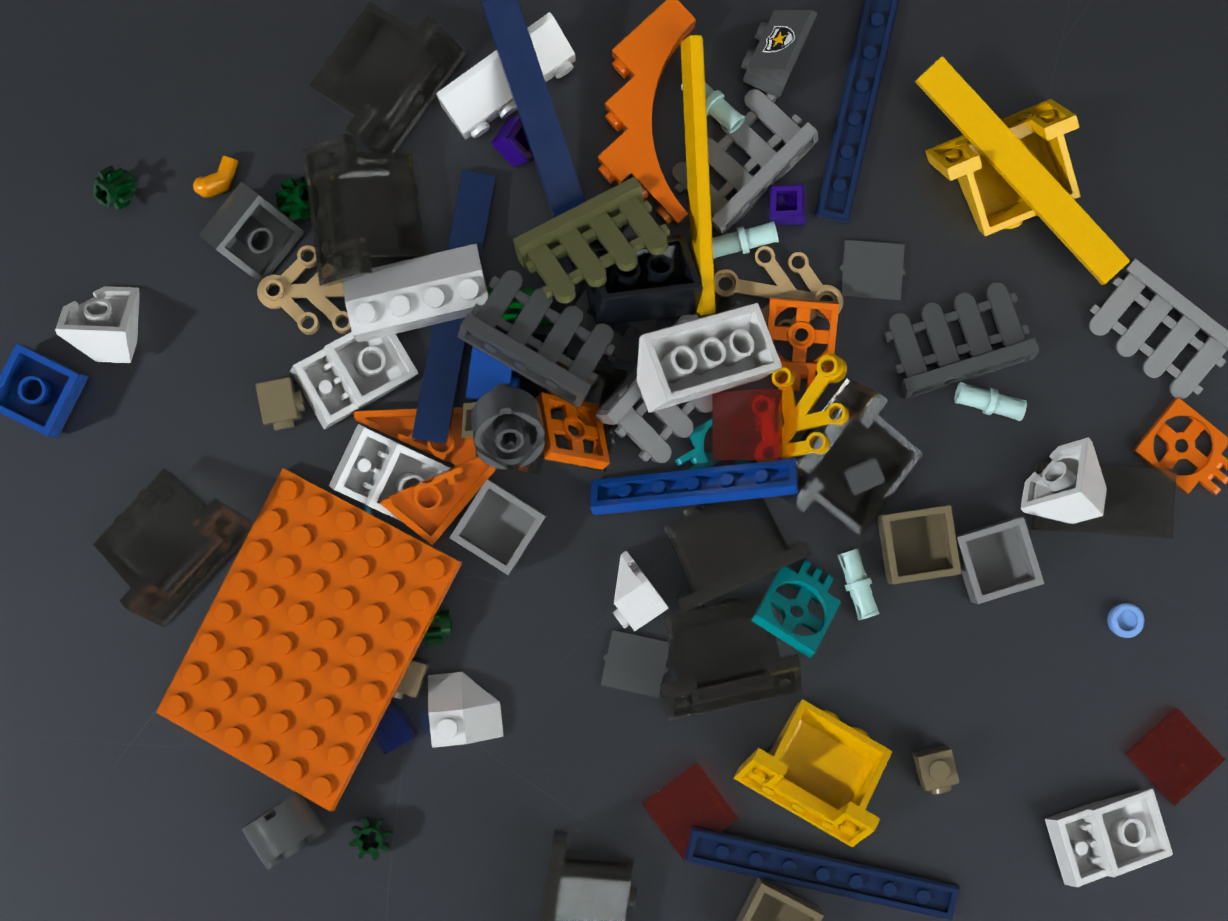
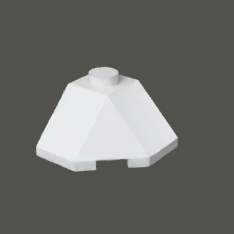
[55,286,140,363]
[1020,437,1107,524]
[612,550,669,631]
[428,671,504,748]

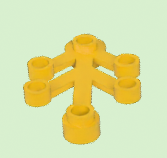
[752,353,849,462]

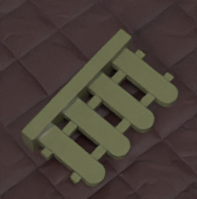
[513,177,670,303]

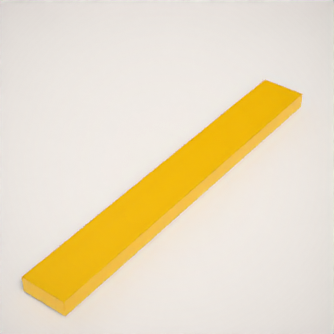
[681,35,716,317]
[915,56,1130,285]

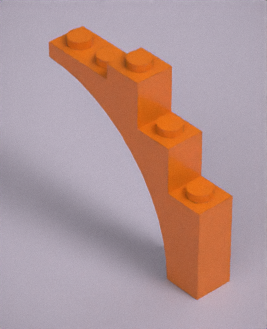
[598,0,696,228]

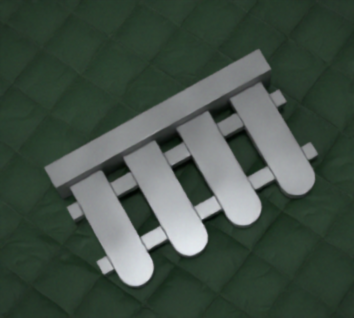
[672,89,819,235]
[1089,258,1228,399]
[594,314,715,463]

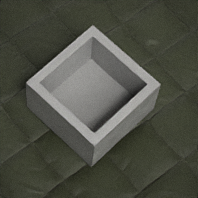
[449,479,547,575]
[956,517,1045,604]

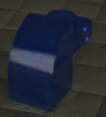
[374,701,418,754]

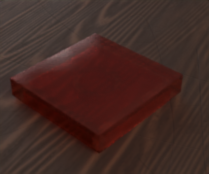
[712,389,782,461]
[1125,708,1225,806]
[642,762,739,860]

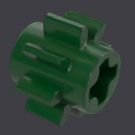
[93,165,137,211]
[275,177,319,221]
[424,605,452,646]
[349,816,393,861]

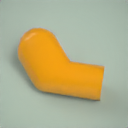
[193,156,239,198]

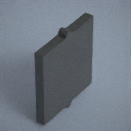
[839,240,906,301]
[600,629,671,698]

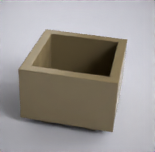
[877,505,962,585]
[736,878,824,921]

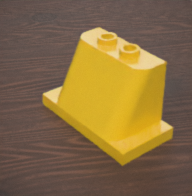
[925,99,1081,236]
[733,699,893,847]

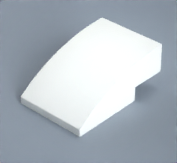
[290,332,419,430]
[329,424,450,521]
[1045,788,1173,887]

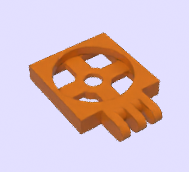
[767,297,839,392]
[535,390,610,470]
[1132,397,1228,496]

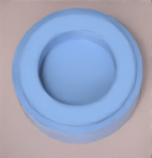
[1107,603,1145,638]

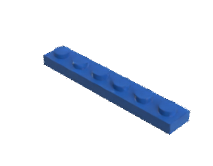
[590,458,798,515]

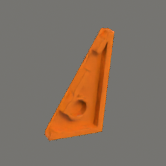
[354,407,477,466]
[380,456,497,546]

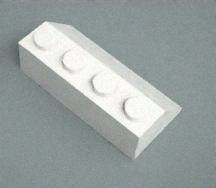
[436,12,576,140]
[342,244,489,343]
[637,303,782,413]

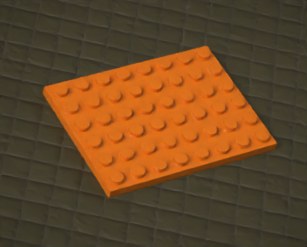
[156,468,462,811]

